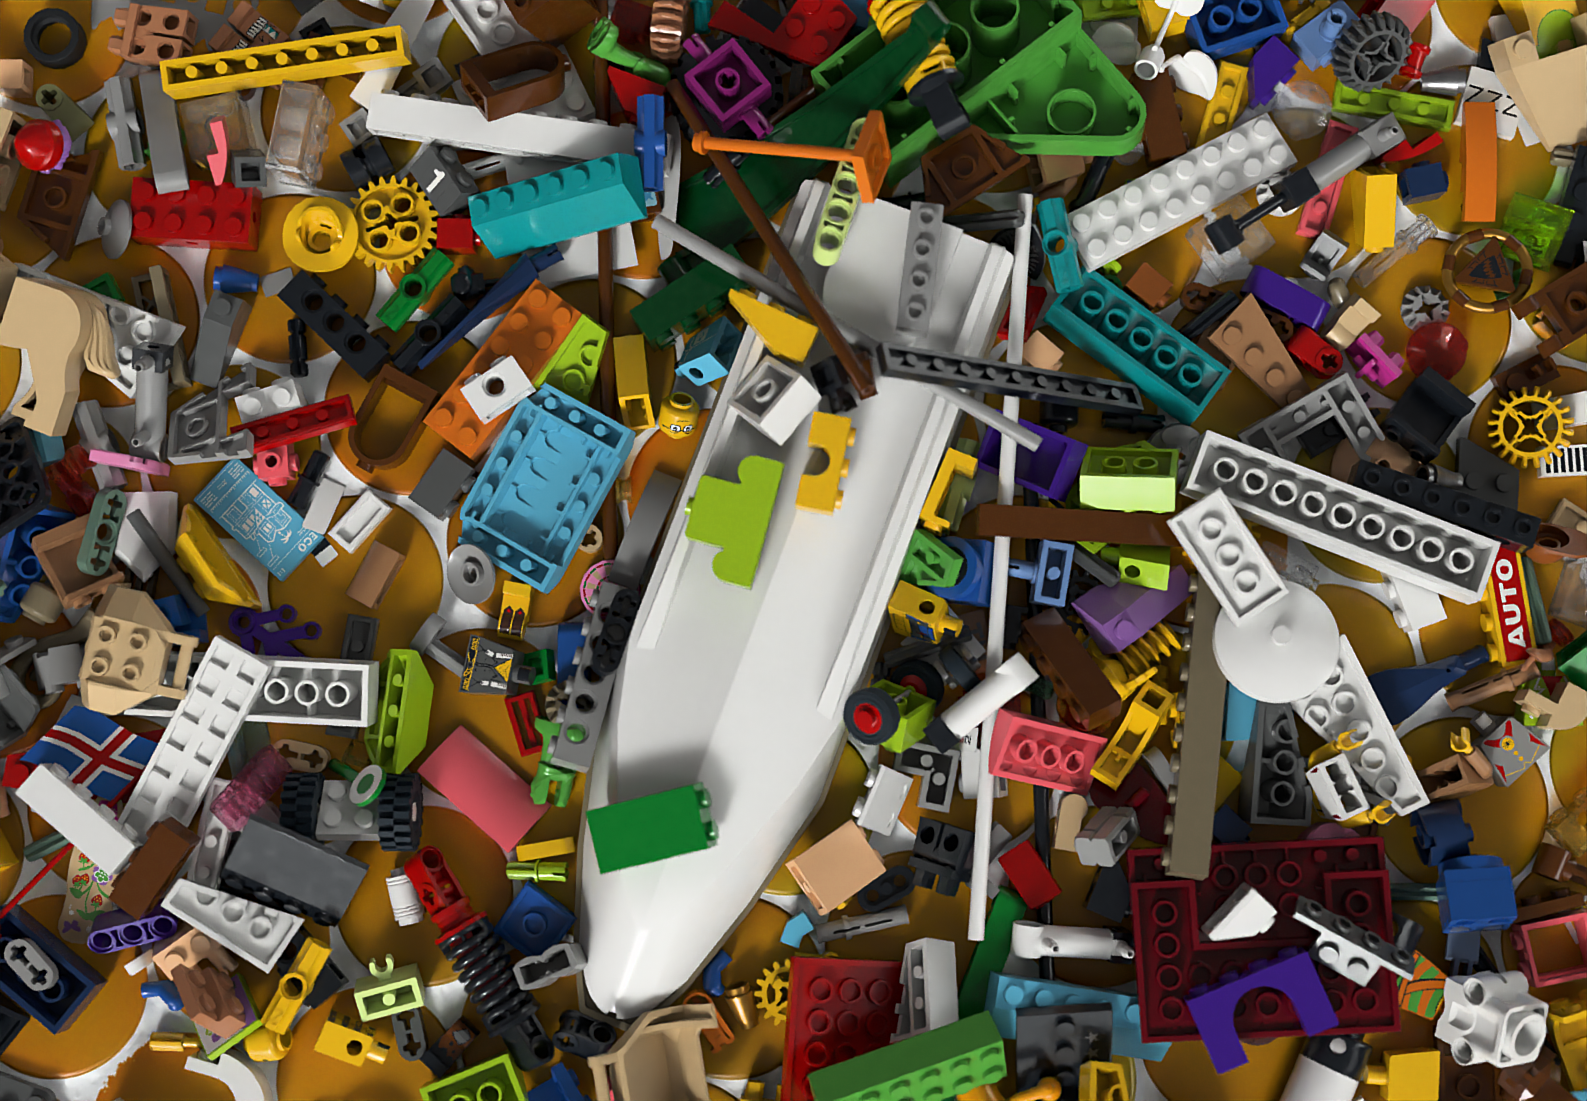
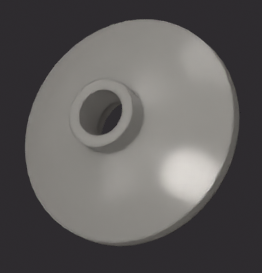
[98,199,132,259]
[447,544,496,604]

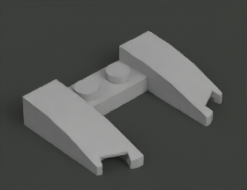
[1236,371,1385,461]

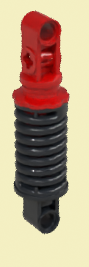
[404,845,555,1072]

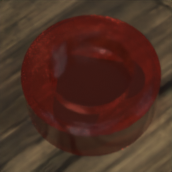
[1548,618,1575,648]

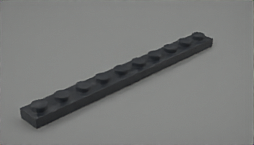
[875,342,1144,416]

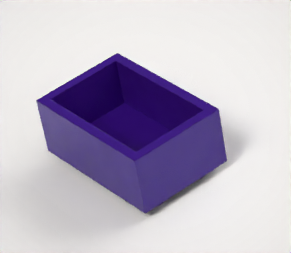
[976,409,1088,502]

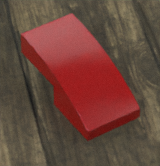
[1371,132,1444,165]

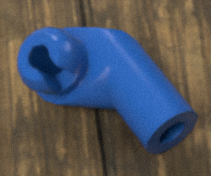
[141,979,184,1011]

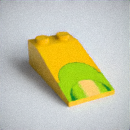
[1498,0,1579,60]

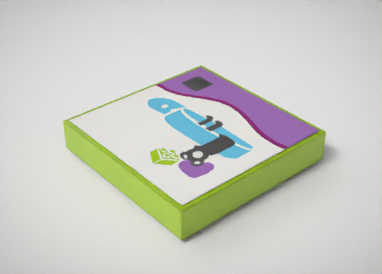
[192,972,263,1061]

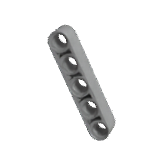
[138,70,190,194]

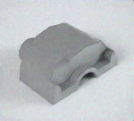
[32,643,85,695]

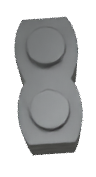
[513,942,588,990]

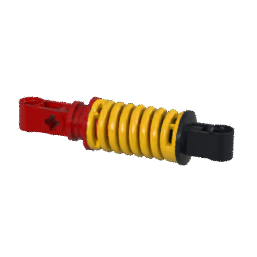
[867,0,972,141]

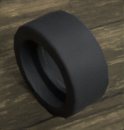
[24,8,87,69]

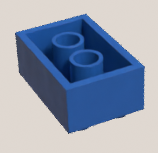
[1184,0,1289,60]

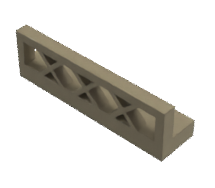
[131,265,193,392]

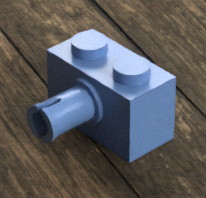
[1290,0,1360,72]
[1008,540,1075,608]

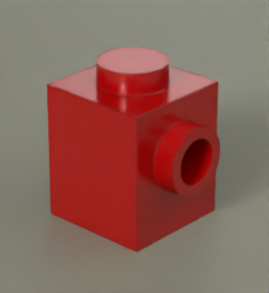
[436,214,483,255]

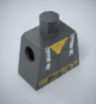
[459,634,536,695]

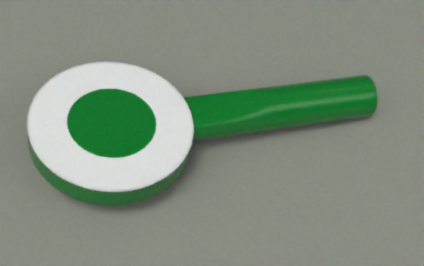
[328,758,386,807]

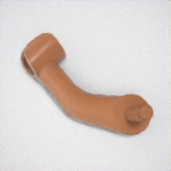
[1519,640,1556,672]

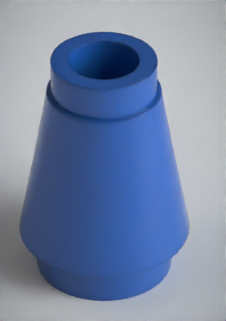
[213,264,259,294]

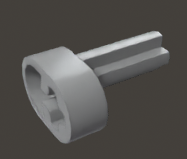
[409,612,465,678]

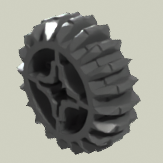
[1330,10,1413,93]

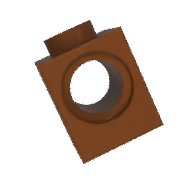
[1123,262,1173,311]

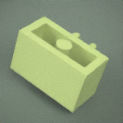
[354,953,425,1022]

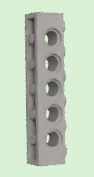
[547,581,639,773]

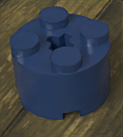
[1409,798,1474,867]

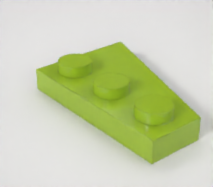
[533,313,610,406]

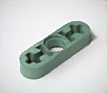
[77,488,127,576]

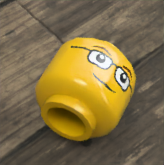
[658,392,700,439]

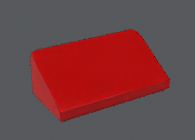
[998,839,1063,910]

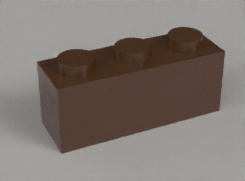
[1129,67,1190,168]
[108,817,202,920]

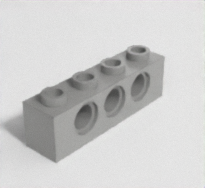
[895,201,944,338]

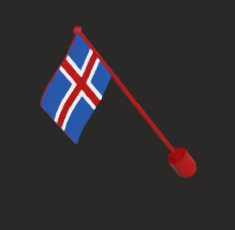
[0,705,158,938]

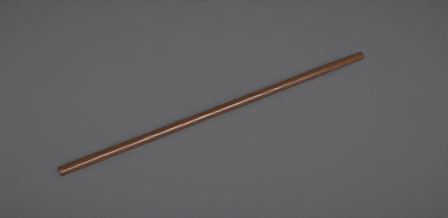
[593,0,618,560]

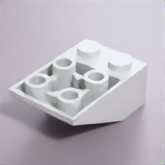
[852,764,914,836]

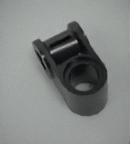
[552,1009,616,1061]

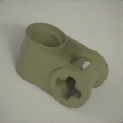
[35,84,95,143]

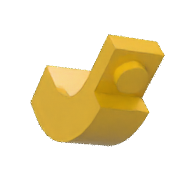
[1089,679,1175,791]

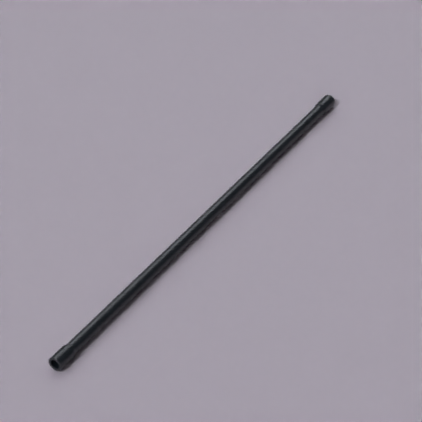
[1023,422,1055,981]

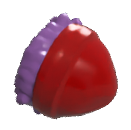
[14,119,72,174]

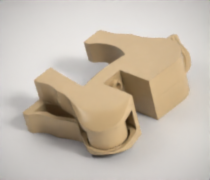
[0,253,121,437]

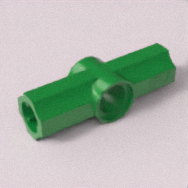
[375,247,455,333]

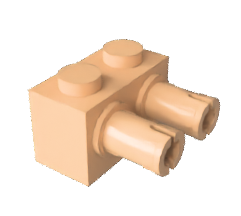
[152,921,238,981]

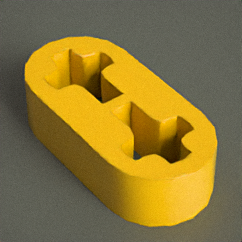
[516,836,576,862]

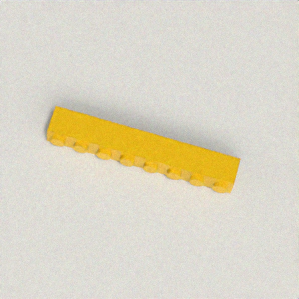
[159,25,412,100]

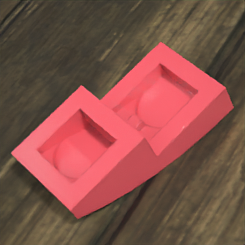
[207,115,230,186]

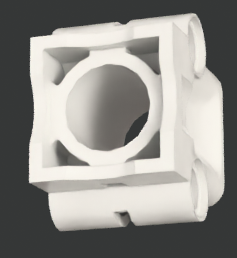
[1435,970,1548,1068]

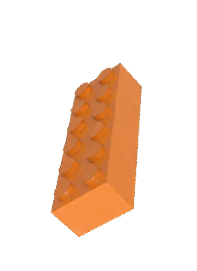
[422,279,582,463]

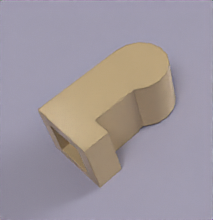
[1319,292,1381,352]
[1051,793,1088,852]

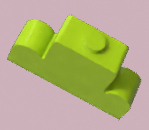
[684,456,785,590]

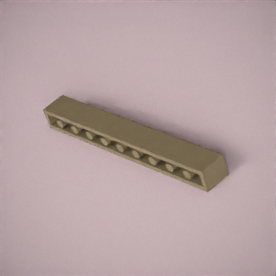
[1160,569,1227,880]

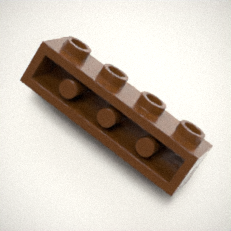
[1020,606,1122,731]

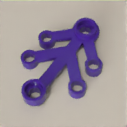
[228,605,322,657]

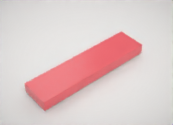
[1295,120,1359,240]

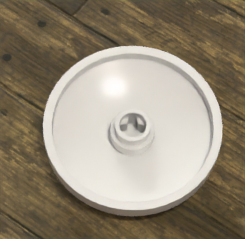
[1212,580,1340,703]

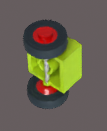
[843,660,944,753]

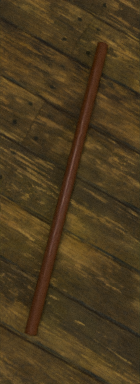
[666,79,875,395]

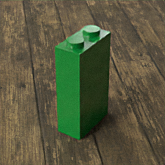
[585,782,719,875]

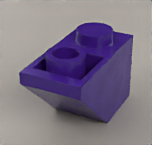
[1247,35,1300,110]

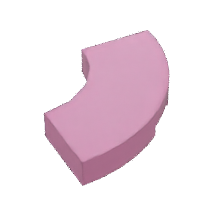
[89,448,170,477]

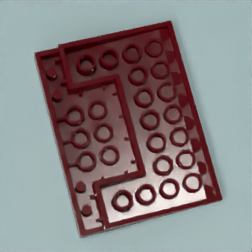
[1126,835,1401,1043]

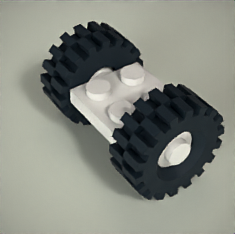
[279,773,424,851]

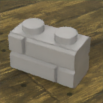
[1074,806,1141,867]

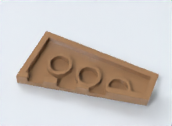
[1207,292,1311,409]

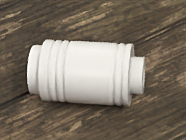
[385,867,426,926]

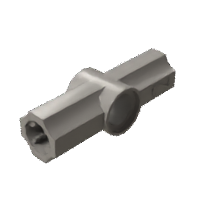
[104,76,147,171]
[73,399,128,490]

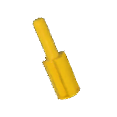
[149,1031,203,1052]

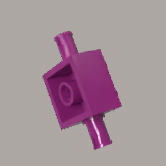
[683,33,774,140]

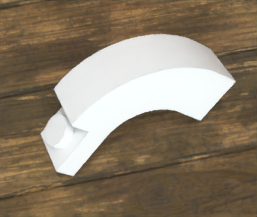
[184,1048,273,1101]

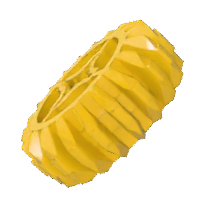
[1487,386,1574,469]

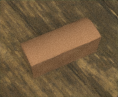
[345,540,406,610]

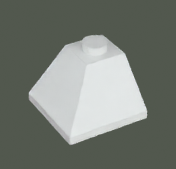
[1201,882,1277,940]

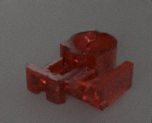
[46,444,97,517]

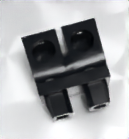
[908,817,975,897]

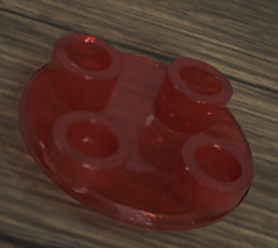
[1406,322,1468,381]

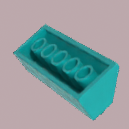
[467,152,648,259]
[1042,265,1231,426]

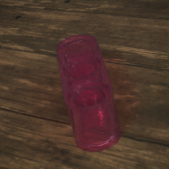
[209,745,293,833]

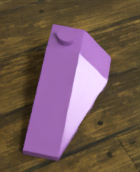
[1071,564,1192,655]

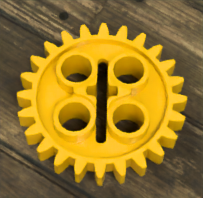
[349,175,442,274]

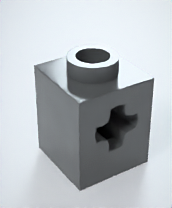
[230,149,267,188]

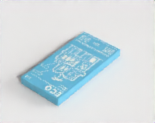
[193,459,325,582]

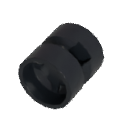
[339,135,396,189]

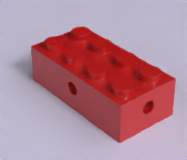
[130,177,263,252]

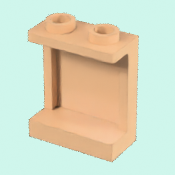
[785,819,887,916]

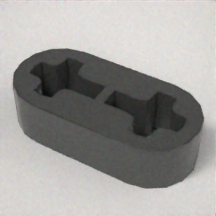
[392,1007,429,1061]

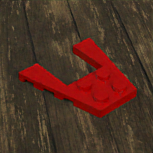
[708,0,858,67]

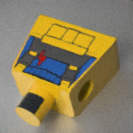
[887,580,963,644]

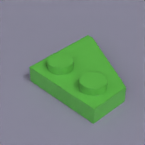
[898,529,963,587]

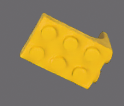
[1545,988,1587,1091]

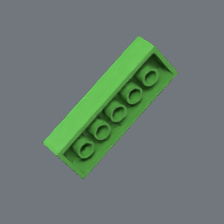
[808,1010,1007,1101]

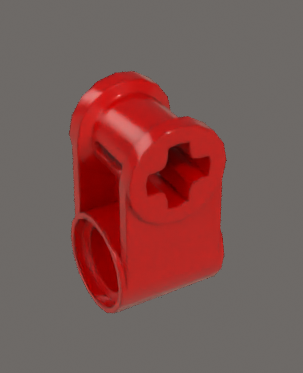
[1284,325,1343,380]

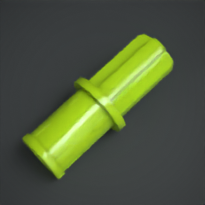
[506,859,569,883]

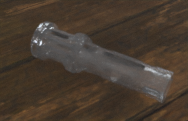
[1352,214,1438,288]

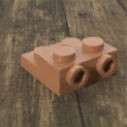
[170,963,246,1039]

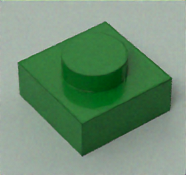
[82,272,125,302]
[523,649,556,686]

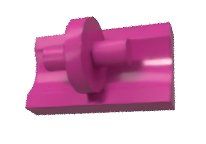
[1345,330,1405,389]

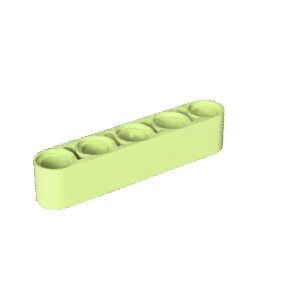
[812,118,866,266]

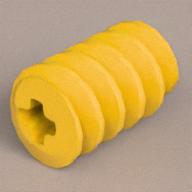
[1112,619,1182,678]

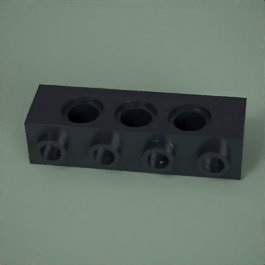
[277,270,392,383]

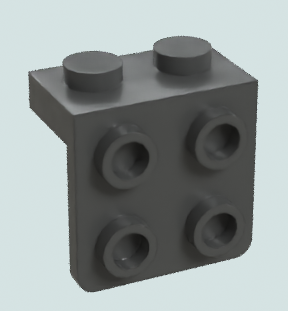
[0,664,40,751]

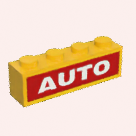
[1479,547,1539,668]

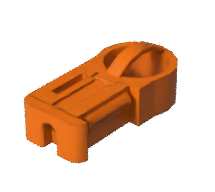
[683,989,735,1053]

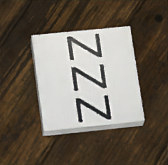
[1453,66,1521,141]

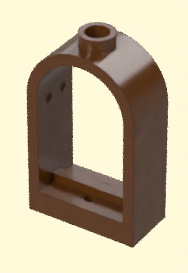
[460,41,571,122]
[348,363,442,474]

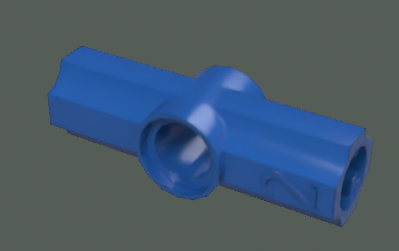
[634,94,667,192]

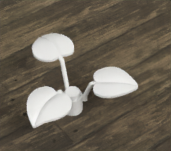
[1091,0,1218,101]

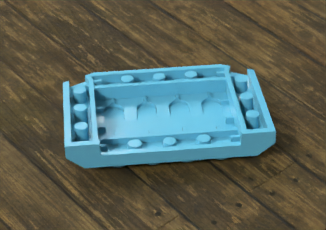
[458,383,636,594]

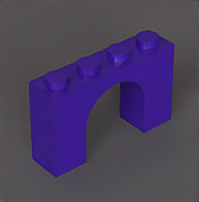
[1184,945,1339,1074]

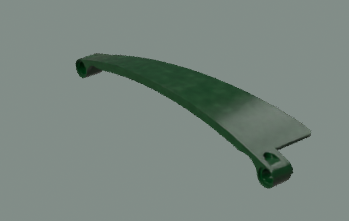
[657,0,952,286]

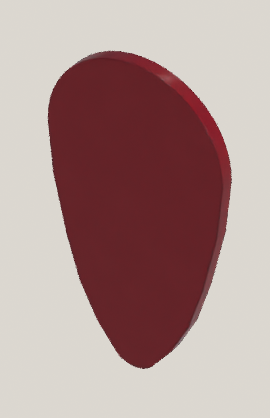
[1089,763,1171,845]

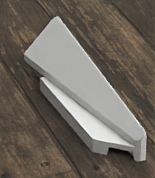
[350,0,435,110]

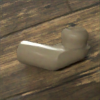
[1327,277,1367,309]

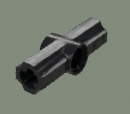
[390,293,470,377]

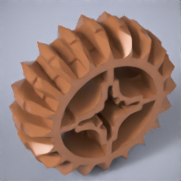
[650,0,689,64]

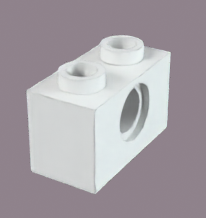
[460,355,536,424]

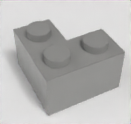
[892,743,960,813]

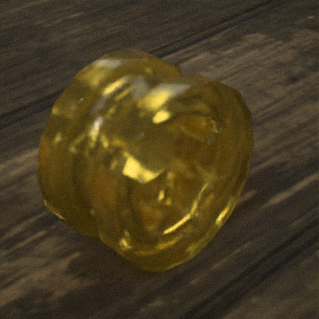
[616,476,633,504]

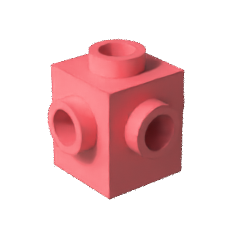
[253,443,300,486]

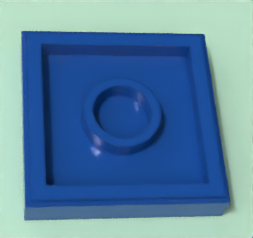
[493,879,577,957]

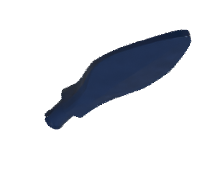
[418,243,564,370]
[1367,644,1489,726]

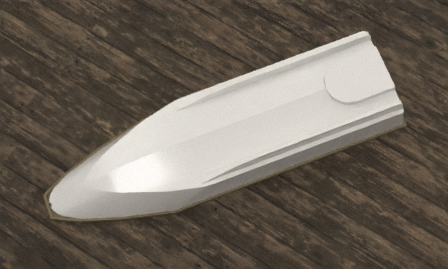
[573,178,1014,1031]

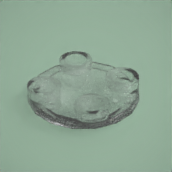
[1271,81,1332,140]

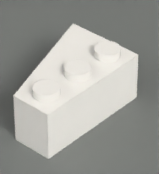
[890,937,959,1044]

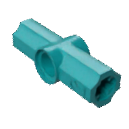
[1036,197,1084,294]

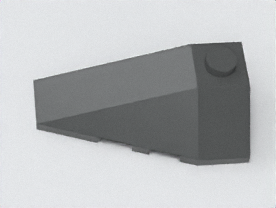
[1238,700,1313,826]

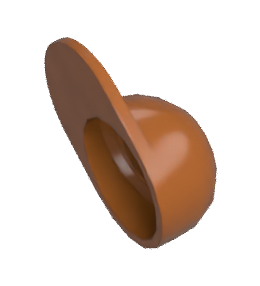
[1524,522,1587,564]

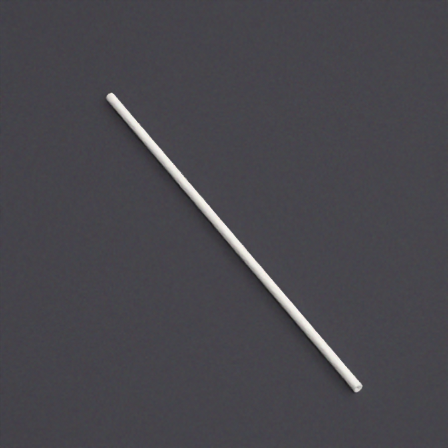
[968,193,1033,941]

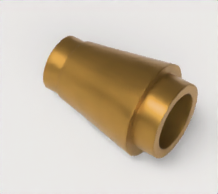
[724,980,759,1030]

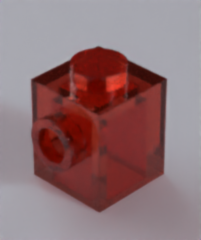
[610,0,653,45]

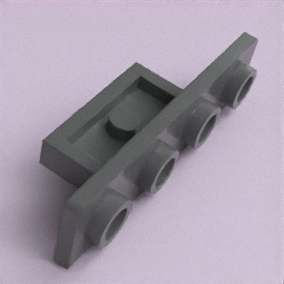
[1293,896,1415,987]

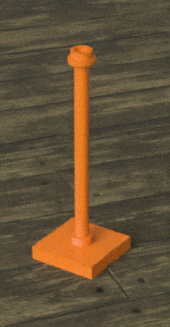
[692,110,892,203]

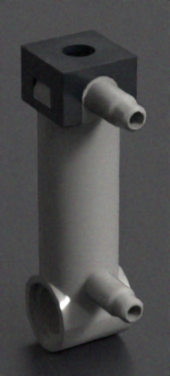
[129,341,174,463]

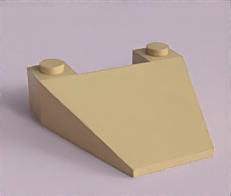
[1487,12,1587,152]

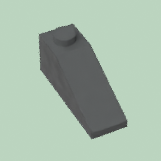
[189,289,253,389]

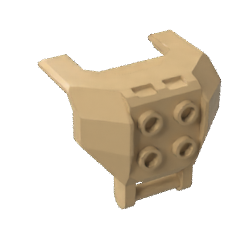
[78,583,199,715]
[588,1003,718,1101]

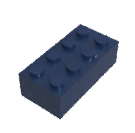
[0,904,108,1035]

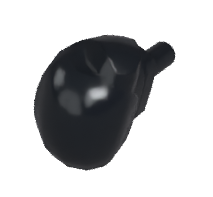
[450,265,500,300]

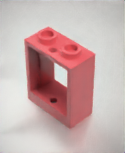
[1510,908,1587,988]

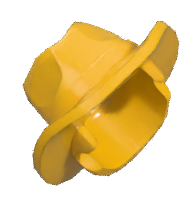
[282,196,359,272]

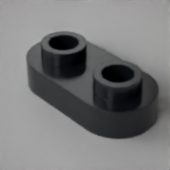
[857,865,915,912]

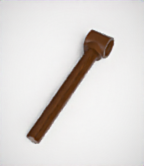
[1531,842,1587,887]

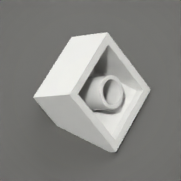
[726,355,822,446]

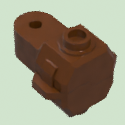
[1497,1044,1580,1101]

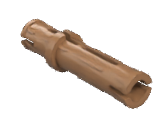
[1444,661,1542,712]

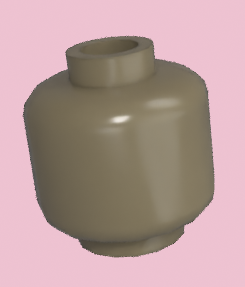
[20,579,64,626]

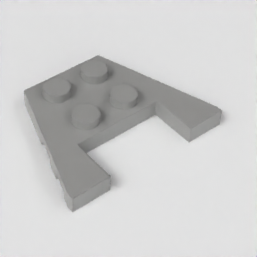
[167,362,257,465]

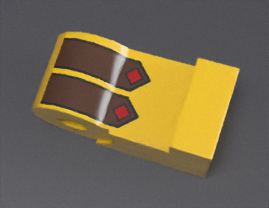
[497,580,535,641]

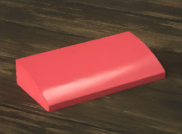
[988,708,1108,796]
[417,724,552,853]

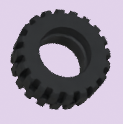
[669,34,784,143]

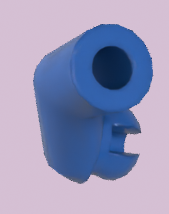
[703,949,733,997]

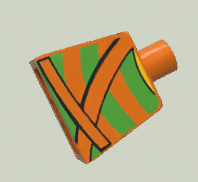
[1397,950,1447,1020]

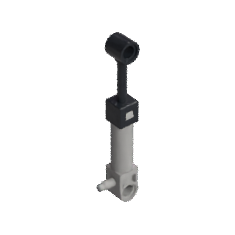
[1204,112,1407,255]

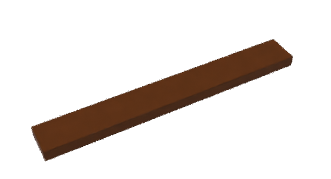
[976,503,1183,548]

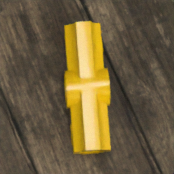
[260,936,333,1034]

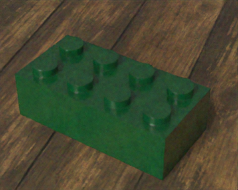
[630,243,752,353]

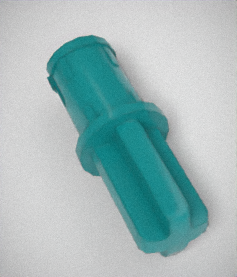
[690,0,713,35]

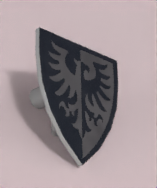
[989,223,1046,281]

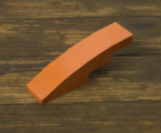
[1459,102,1497,223]

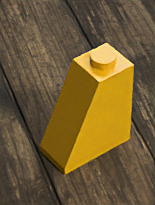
[1350,165,1397,253]
[613,334,656,430]

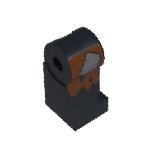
[420,1015,481,1079]

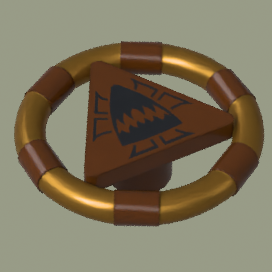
[1441,228,1534,314]

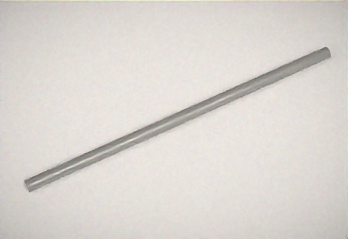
[651,214,1043,452]

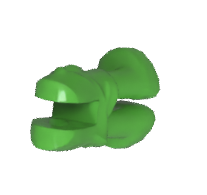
[587,17,671,87]
[530,716,583,807]

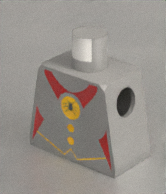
[1470,710,1550,787]

